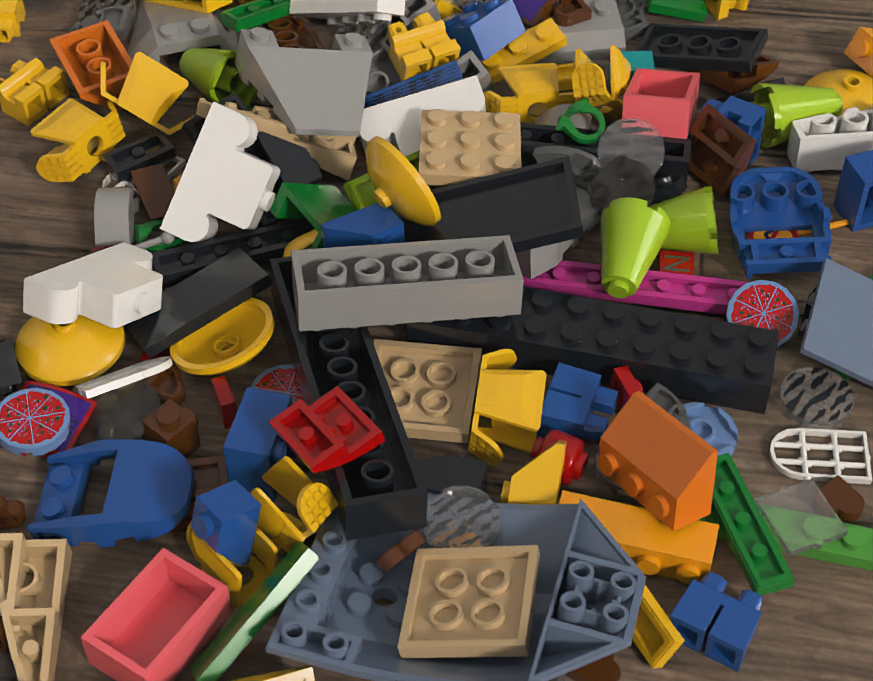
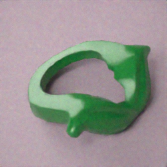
[555,98,606,144]
[134,219,185,253]

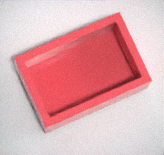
[621,68,700,139]
[80,548,233,681]

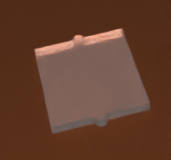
[755,479,848,557]

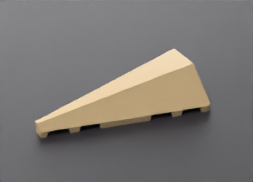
[196,98,357,181]
[0,533,72,681]

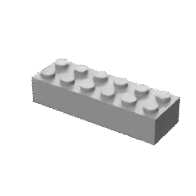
[291,235,524,331]

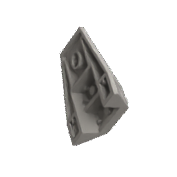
[127,0,240,64]

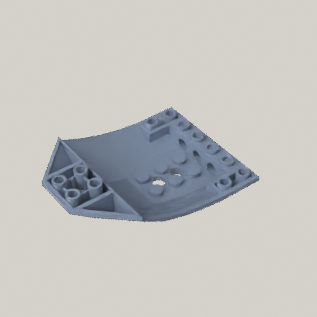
[266,493,647,681]

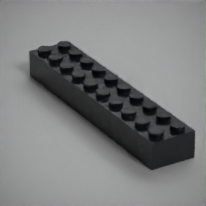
[270,256,428,541]
[406,286,779,414]

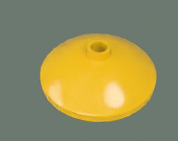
[804,69,873,116]
[365,136,441,226]
[170,298,275,376]
[15,315,125,386]

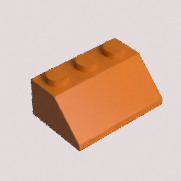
[49,20,132,112]
[598,391,718,531]

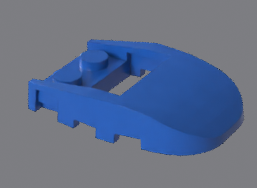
[729,167,832,279]
[27,439,195,548]

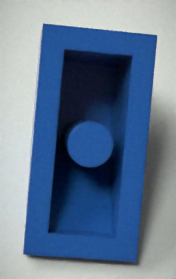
[321,203,405,248]
[191,480,261,567]

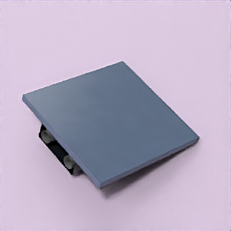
[798,258,873,387]

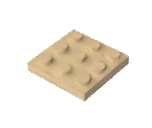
[419,109,521,186]
[373,339,482,443]
[397,545,540,658]

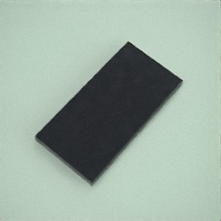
[369,156,584,253]

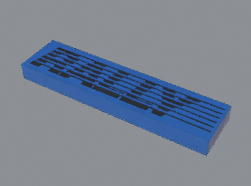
[364,60,463,108]

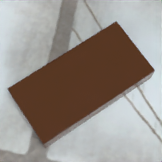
[130,163,175,222]

